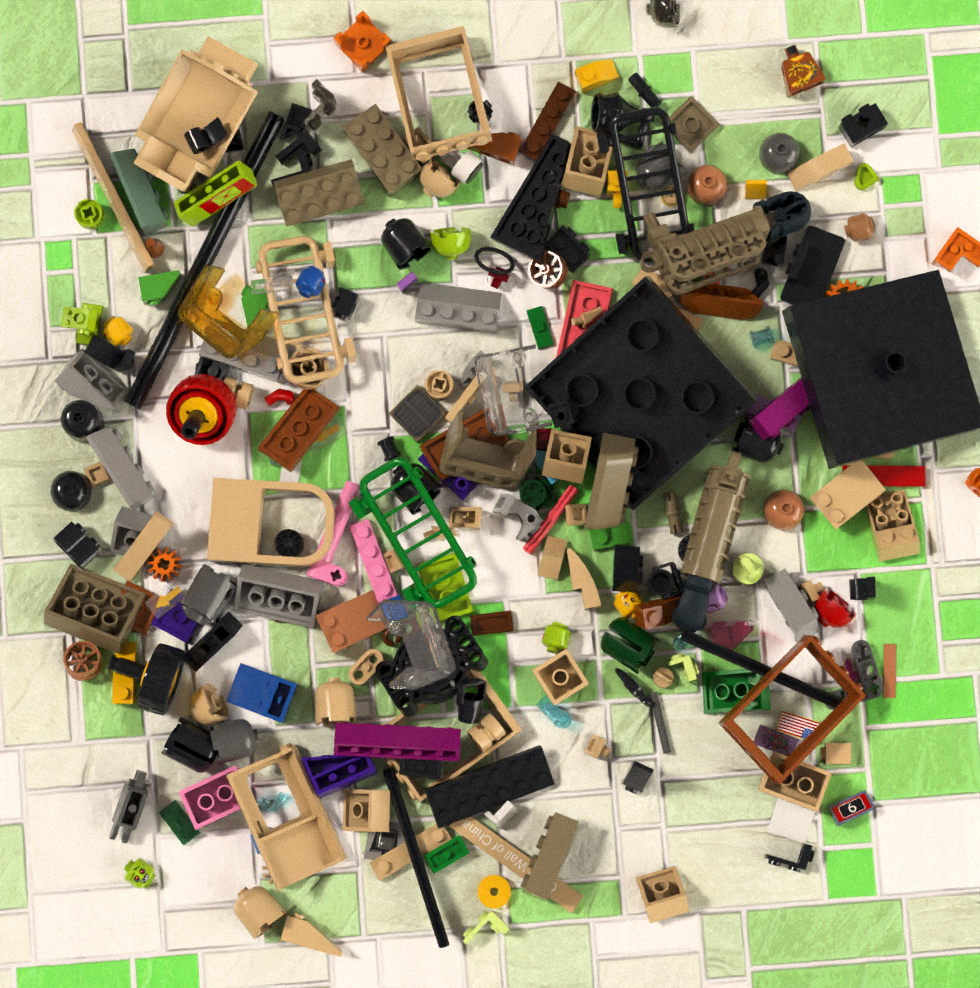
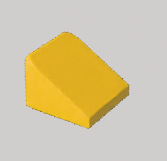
[745,180,767,199]

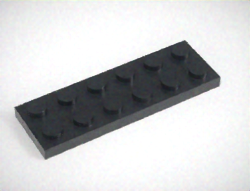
[424,745,555,829]

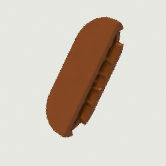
[681,284,763,320]

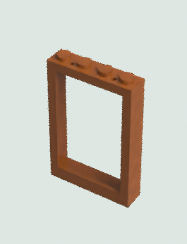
[718,635,866,784]

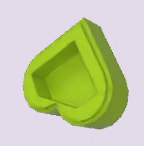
[854,163,879,190]

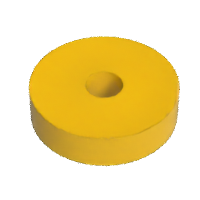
[477,875,511,909]

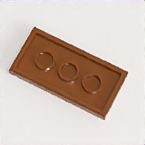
[258,389,340,473]
[419,406,510,482]

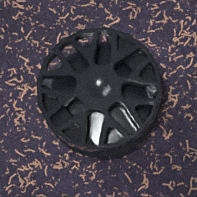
[274,529,304,557]

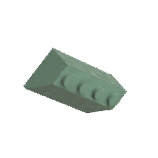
[110,148,169,235]

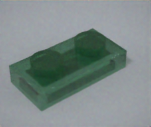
[159,800,201,846]

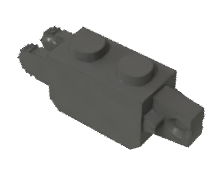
[109,769,148,844]

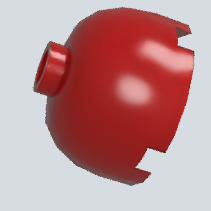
[815,588,857,628]

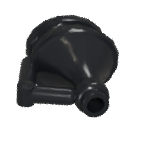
[591,92,655,149]

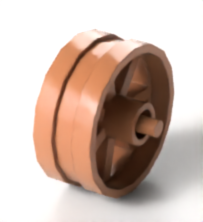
[528,251,568,289]
[63,641,102,681]

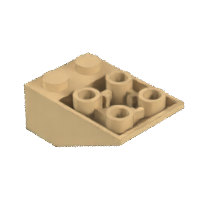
[866,490,920,562]

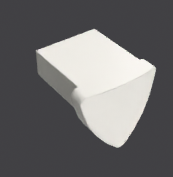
[483,800,519,829]

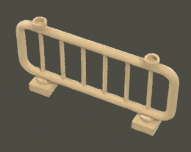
[255,236,356,384]

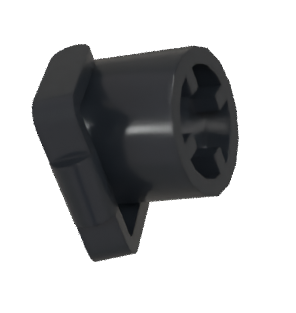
[647,562,684,599]

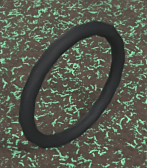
[474,247,515,275]

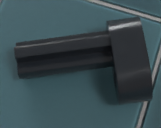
[275,129,322,165]

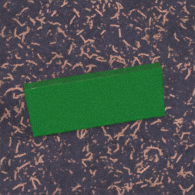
[526,306,554,350]

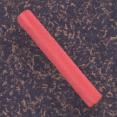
[523,485,578,555]

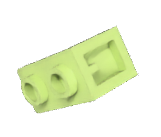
[463,910,510,944]

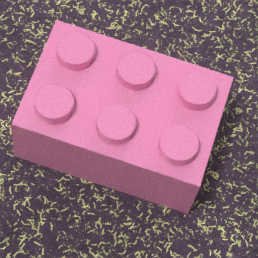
[179,765,241,830]

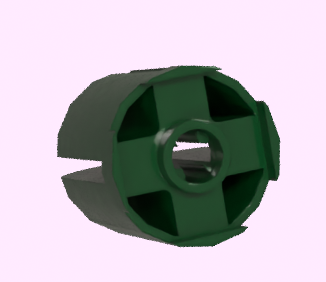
[600,617,660,674]

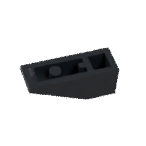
[185,611,243,672]
[622,761,654,794]

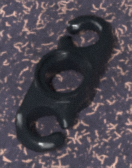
[615,668,652,707]

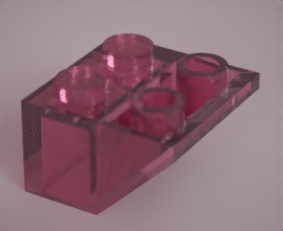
[709,622,753,650]

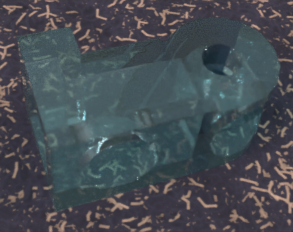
[536,695,572,729]

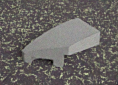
[459,350,487,389]

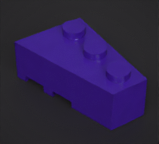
[302,755,378,799]

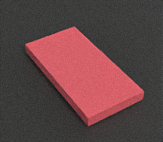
[556,280,613,357]

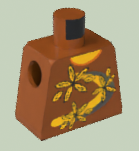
[781,45,826,97]

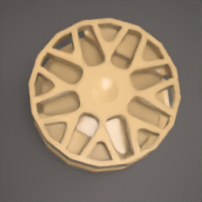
[425,370,454,400]

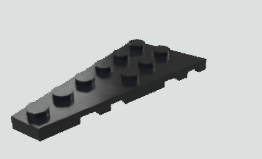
[490,134,571,264]

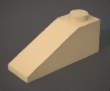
[281,912,343,957]

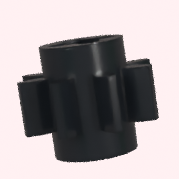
[467,99,493,124]

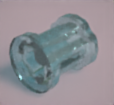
[749,326,774,349]

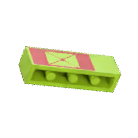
[174,160,258,227]

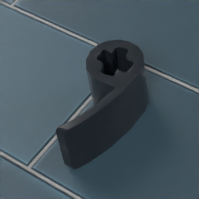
[184,117,227,155]

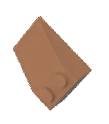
[316,590,390,654]

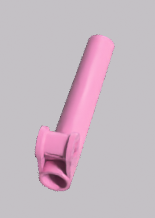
[306,480,360,587]

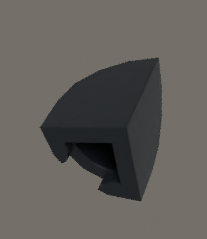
[762,235,787,267]

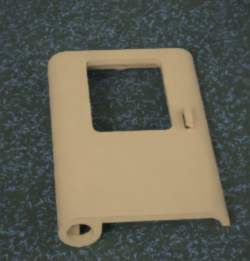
[226,743,347,891]

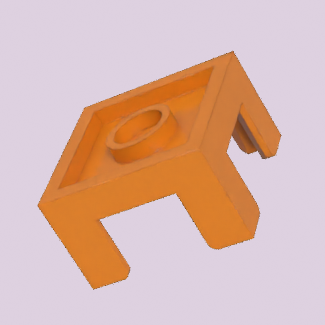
[333,11,391,72]

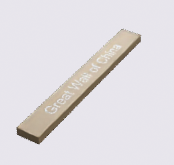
[72,121,154,273]
[448,817,583,913]

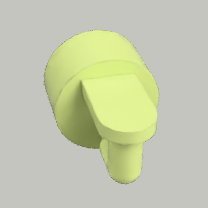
[731,553,764,585]

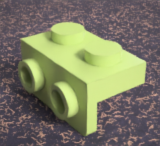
[668,653,699,683]

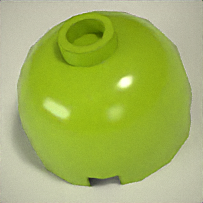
[430,227,471,260]

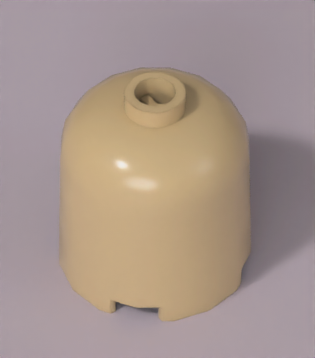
[315,677,356,727]
[234,886,287,939]

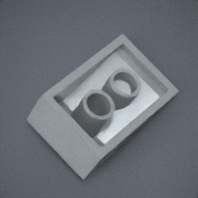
[54,348,128,411]

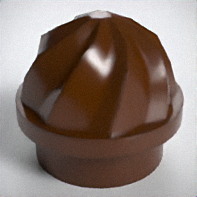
[556,189,570,209]

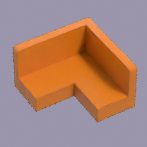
[931,227,980,273]

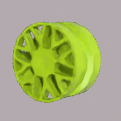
[74,199,105,230]

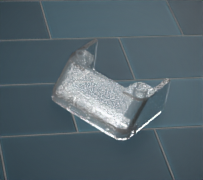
[474,344,552,436]
[366,599,456,689]

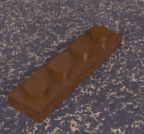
[519,81,576,162]

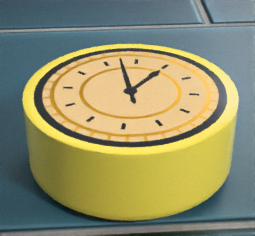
[661,186,677,207]

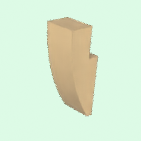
[787,143,853,191]
[566,548,601,610]

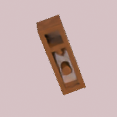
[467,132,522,166]
[634,594,682,630]

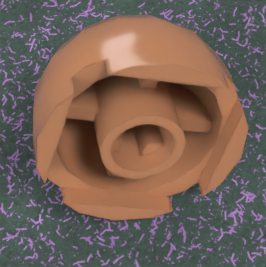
[687,165,728,206]
[763,489,805,531]

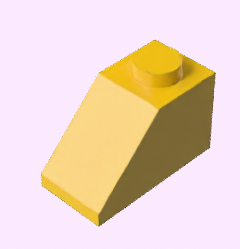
[574,59,619,93]

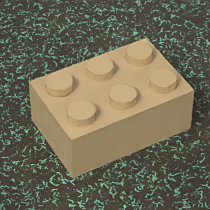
[757,751,832,812]

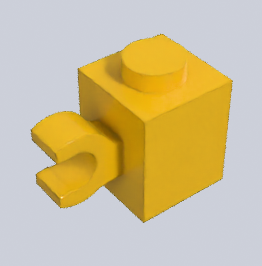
[607,171,628,208]

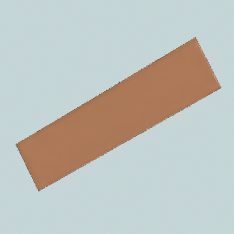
[883,644,896,698]

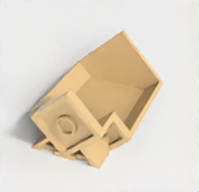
[133,36,258,193]

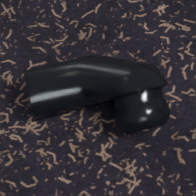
[752,268,769,298]

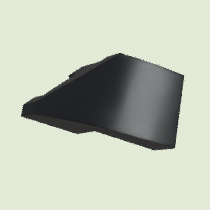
[280,103,312,140]

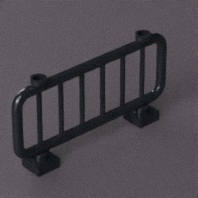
[596,107,695,262]

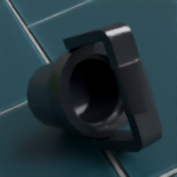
[456,678,486,724]

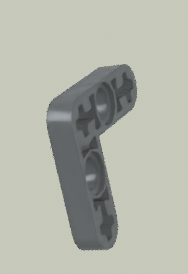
[825,640,883,710]

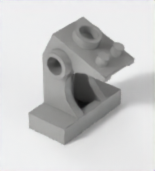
[492,494,543,541]

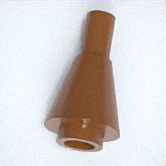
[145,238,164,258]

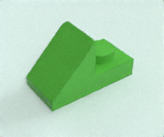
[589,522,634,551]

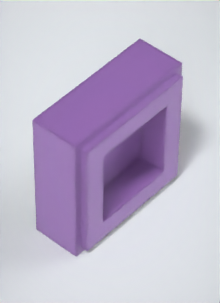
[397,272,418,293]

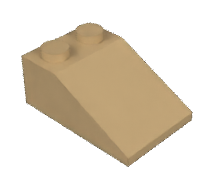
[561,126,612,197]
[810,461,886,530]

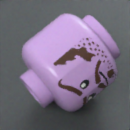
[706,584,728,614]

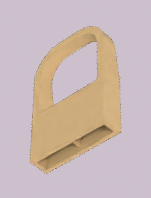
[207,478,335,567]

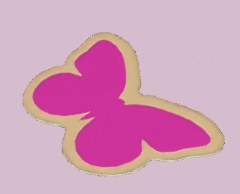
[843,657,866,681]

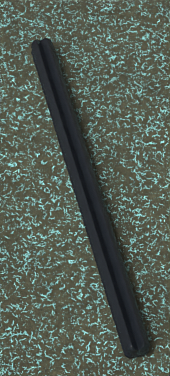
[680,630,843,708]
[383,768,450,948]

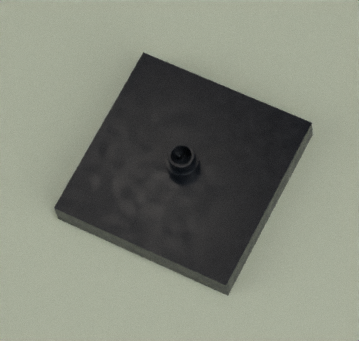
[782,269,980,469]
[524,276,759,510]

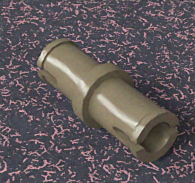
[663,491,683,534]

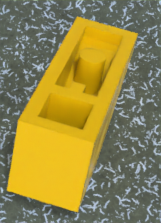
[112,642,137,704]

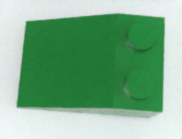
[702,669,771,714]

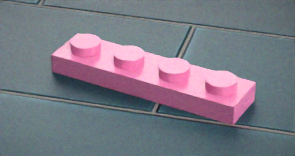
[349,519,398,603]

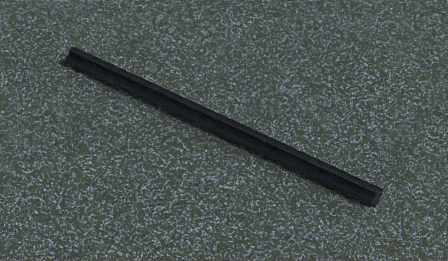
[124,111,284,410]

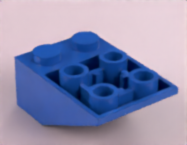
[226,663,298,723]

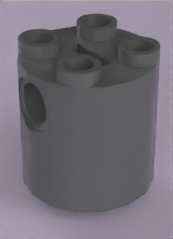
[180,564,237,625]

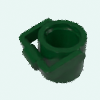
[519,473,556,511]

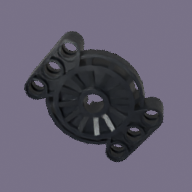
[375,616,488,717]

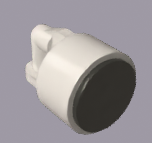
[438,150,484,184]

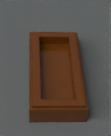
[470,610,513,636]

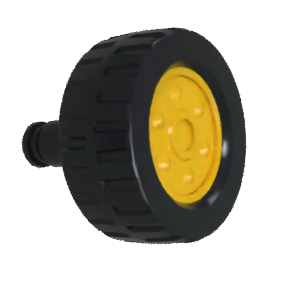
[108,643,186,716]

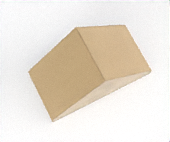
[449,507,482,530]
[538,536,568,580]

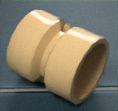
[224,377,254,410]
[467,713,506,752]

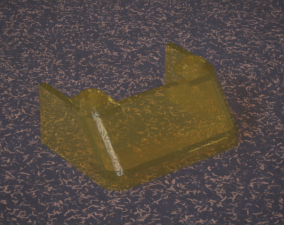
[178,265,279,359]

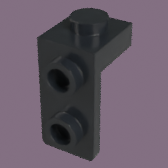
[271,149,313,187]
[85,335,135,373]
[764,843,815,873]

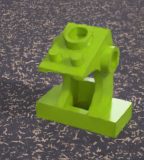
[60,303,103,345]

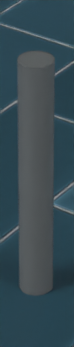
[649,691,671,754]

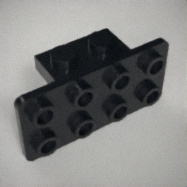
[780,225,845,305]

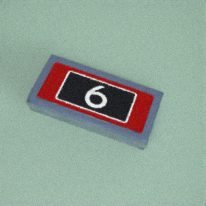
[828,790,875,826]

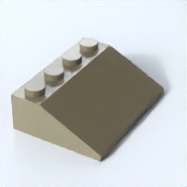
[44,564,146,654]

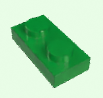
[424,835,470,874]

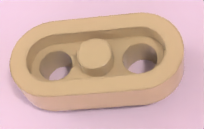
[348,649,384,685]

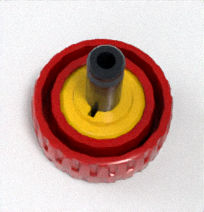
[166,374,237,445]

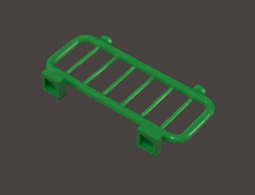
[348,457,477,608]

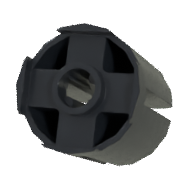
[161,717,218,773]

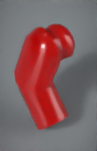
[264,388,295,406]

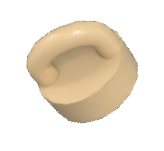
[653,667,674,688]

